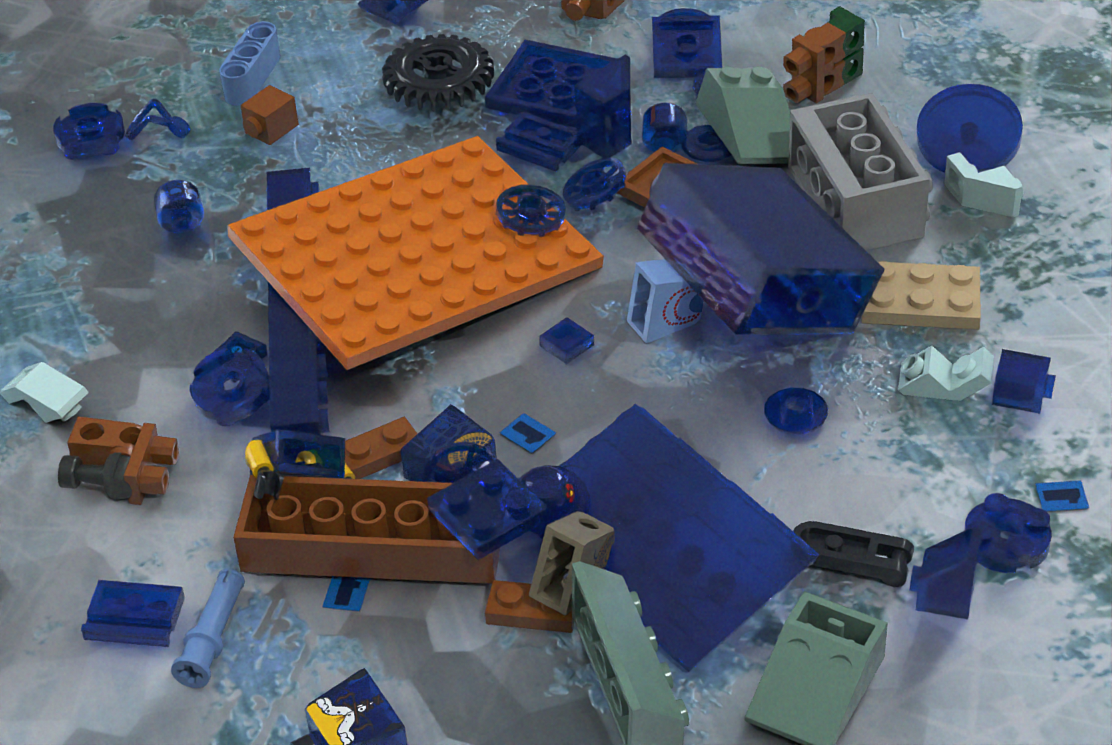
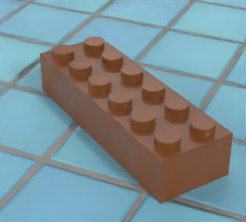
[233,475,505,584]

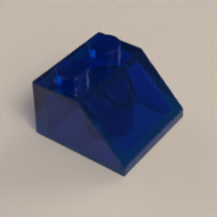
[575,54,632,160]

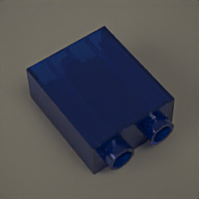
[637,163,885,335]

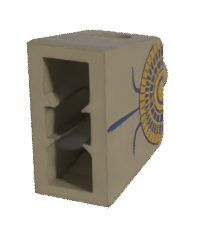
[528,511,615,615]

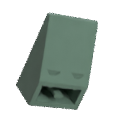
[745,591,888,745]

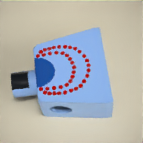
[627,258,719,343]

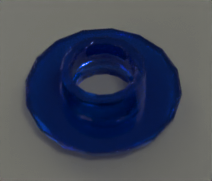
[681,125,732,162]
[764,387,828,435]

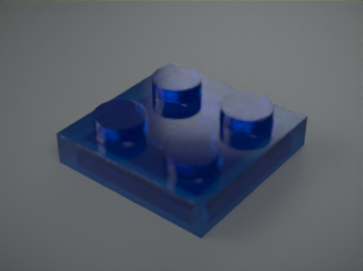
[652,15,722,78]
[427,459,549,560]

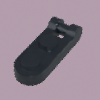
[791,521,914,587]

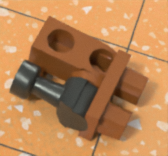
[58,416,179,505]

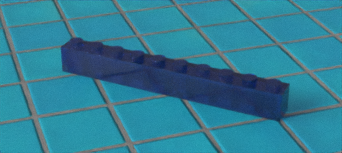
[266,168,330,454]

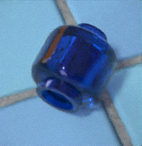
[642,102,688,152]

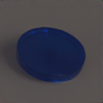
[917,84,1023,173]

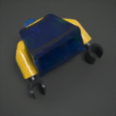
[245,429,355,500]

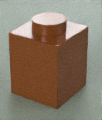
[240,85,299,145]

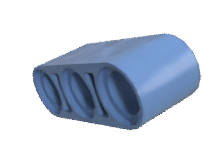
[219,21,280,106]

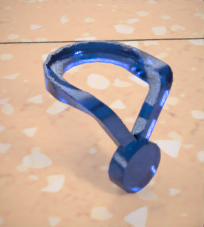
[125,98,191,141]

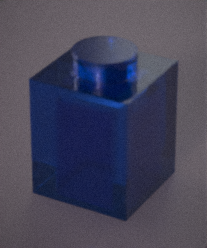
[992,349,1056,414]

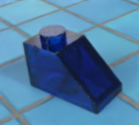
[909,527,982,620]

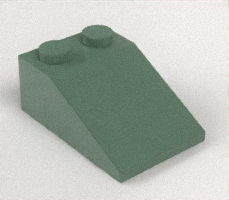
[695,66,790,164]

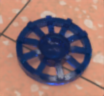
[563,158,628,211]
[495,185,566,237]

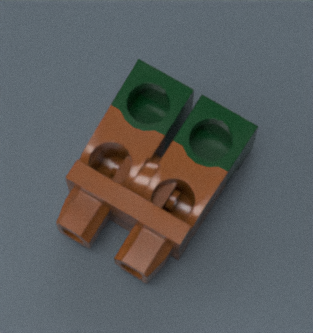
[783,6,865,104]

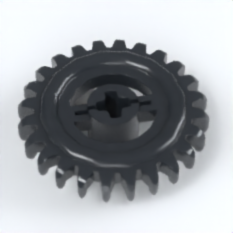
[382,34,494,112]

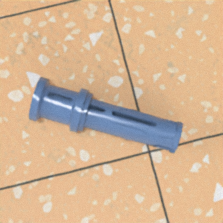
[171,569,245,688]

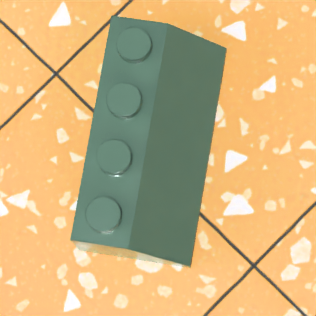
[572,561,689,745]

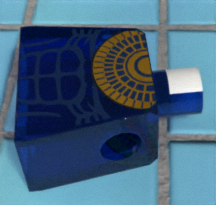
[400,404,505,485]

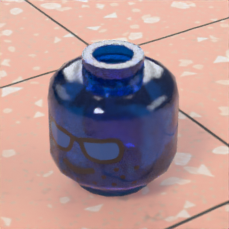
[154,179,204,234]

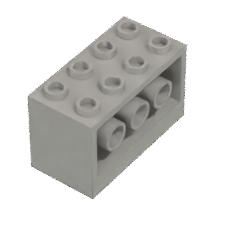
[788,93,932,256]

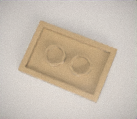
[862,261,981,330]

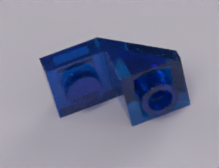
[358,0,428,24]

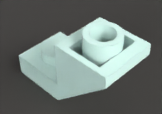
[944,152,1024,217]
[898,346,994,401]
[0,362,89,423]

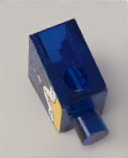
[290,668,408,745]

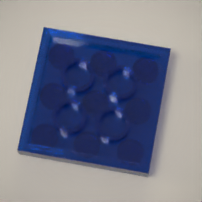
[485,39,620,129]

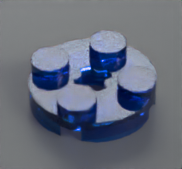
[53,103,125,159]
[189,348,272,426]
[963,493,1052,573]

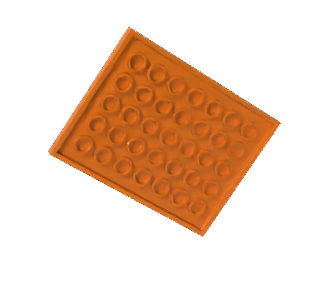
[228,136,604,370]

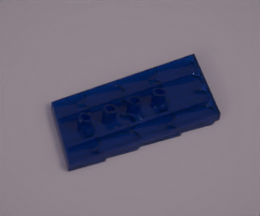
[511,404,820,672]

